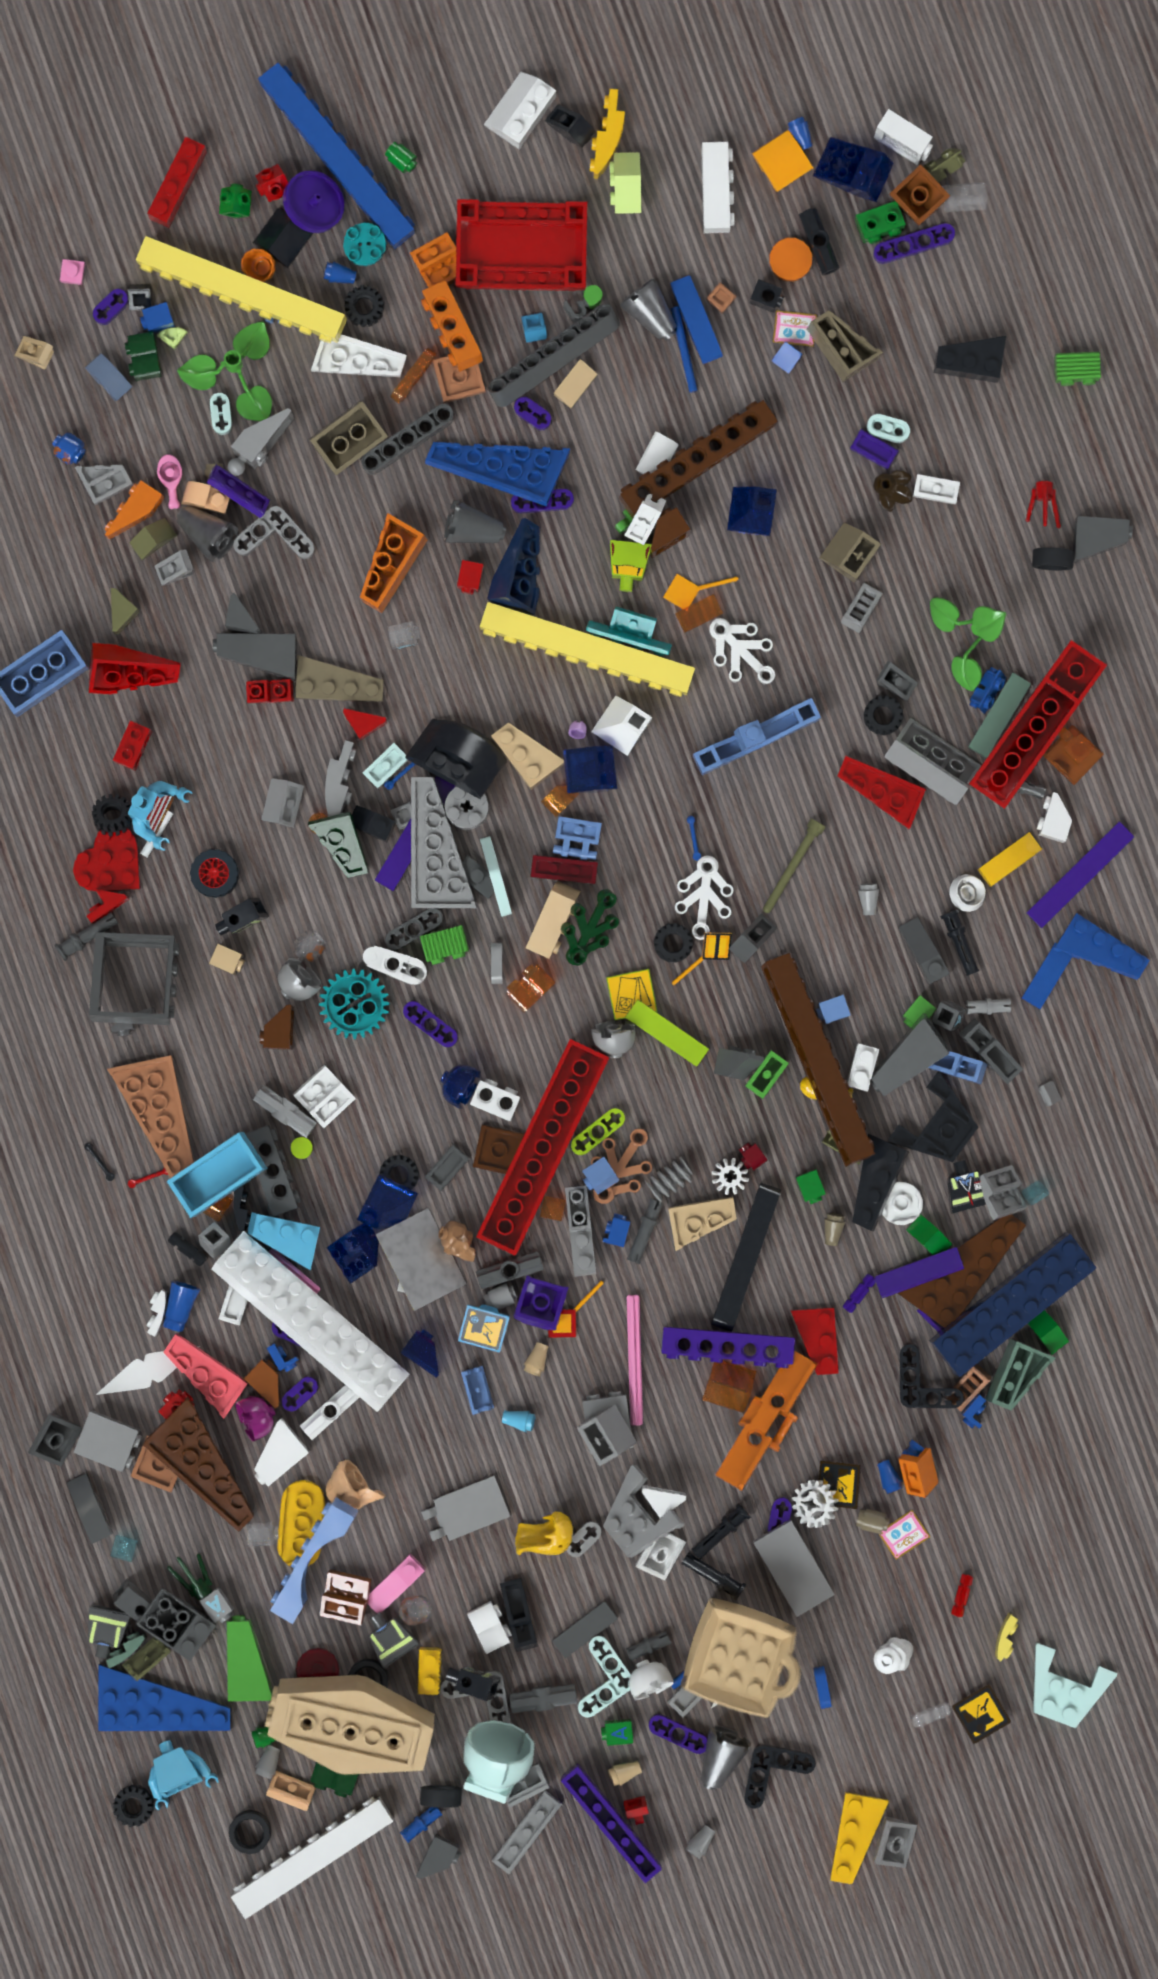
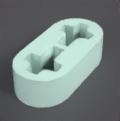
[210,393,232,435]

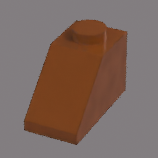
[244,1359,280,1409]

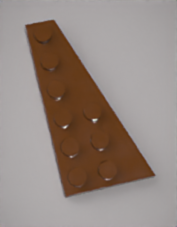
[142,1397,254,1532]

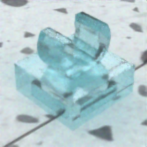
[110,1535,138,1562]

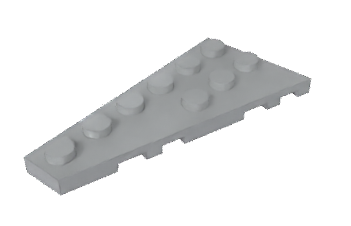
[411,777,477,908]

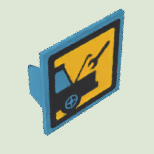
[458,1304,510,1353]

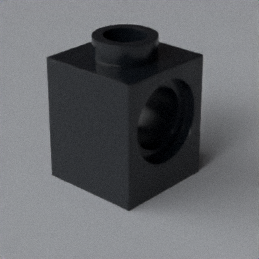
[750,279,784,313]

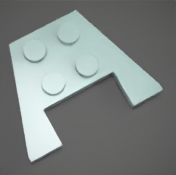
[1033,1642,1118,1728]

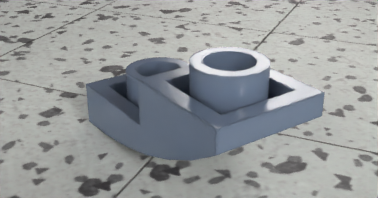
[85,353,132,401]

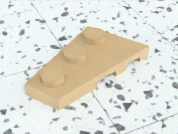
[668,1196,737,1251]

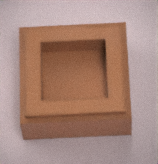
[706,283,737,314]

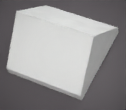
[642,1485,686,1518]
[635,1533,686,1580]

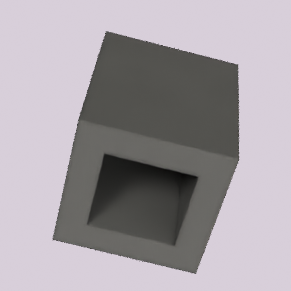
[932,1000,966,1031]

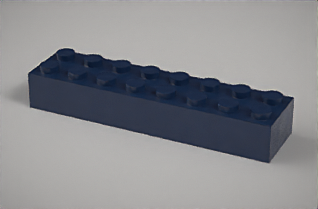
[929,1232,1097,1377]

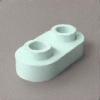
[867,414,910,443]

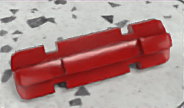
[951,1574,973,1617]

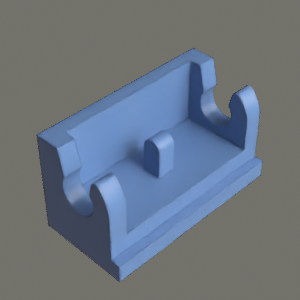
[461,1366,494,1415]

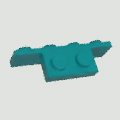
[586,606,672,656]

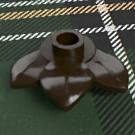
[873,470,912,512]

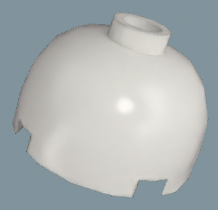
[629,1660,674,1700]

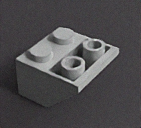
[577,1405,637,1466]

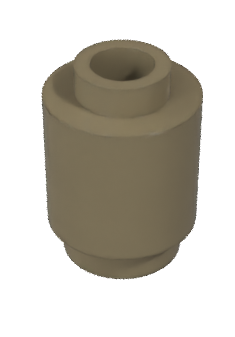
[856,1508,889,1535]

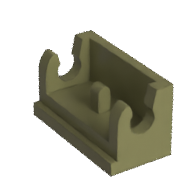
[122,1637,171,1682]

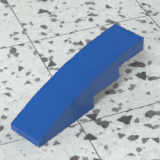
[670,275,723,364]

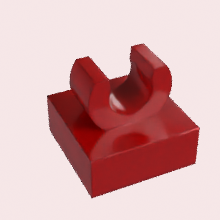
[623,1796,649,1825]

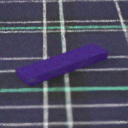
[875,1247,965,1298]

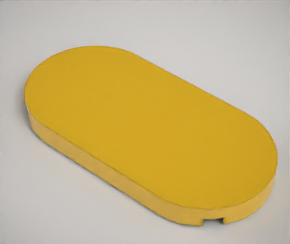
[277,1480,325,1567]

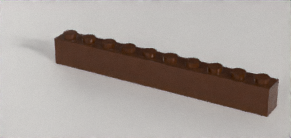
[761,953,875,1167]

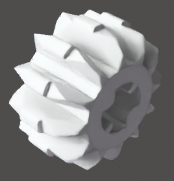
[712,1158,749,1195]

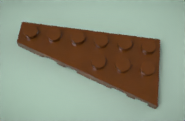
[897,1214,1026,1328]

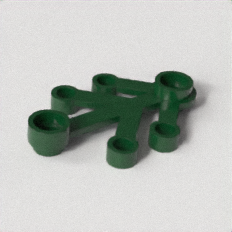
[561,889,619,966]

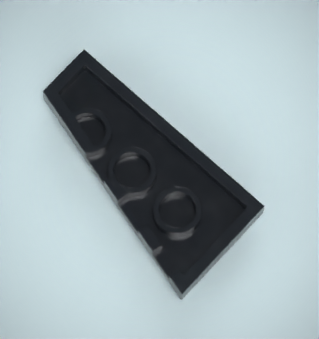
[852,1134,909,1232]

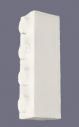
[702,142,734,233]

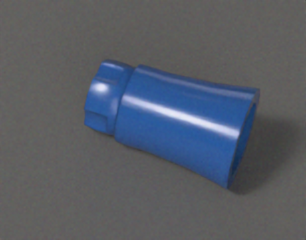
[163,1281,201,1332]

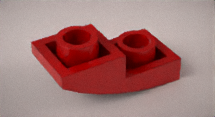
[246,679,294,703]

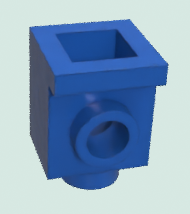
[602,1213,630,1247]

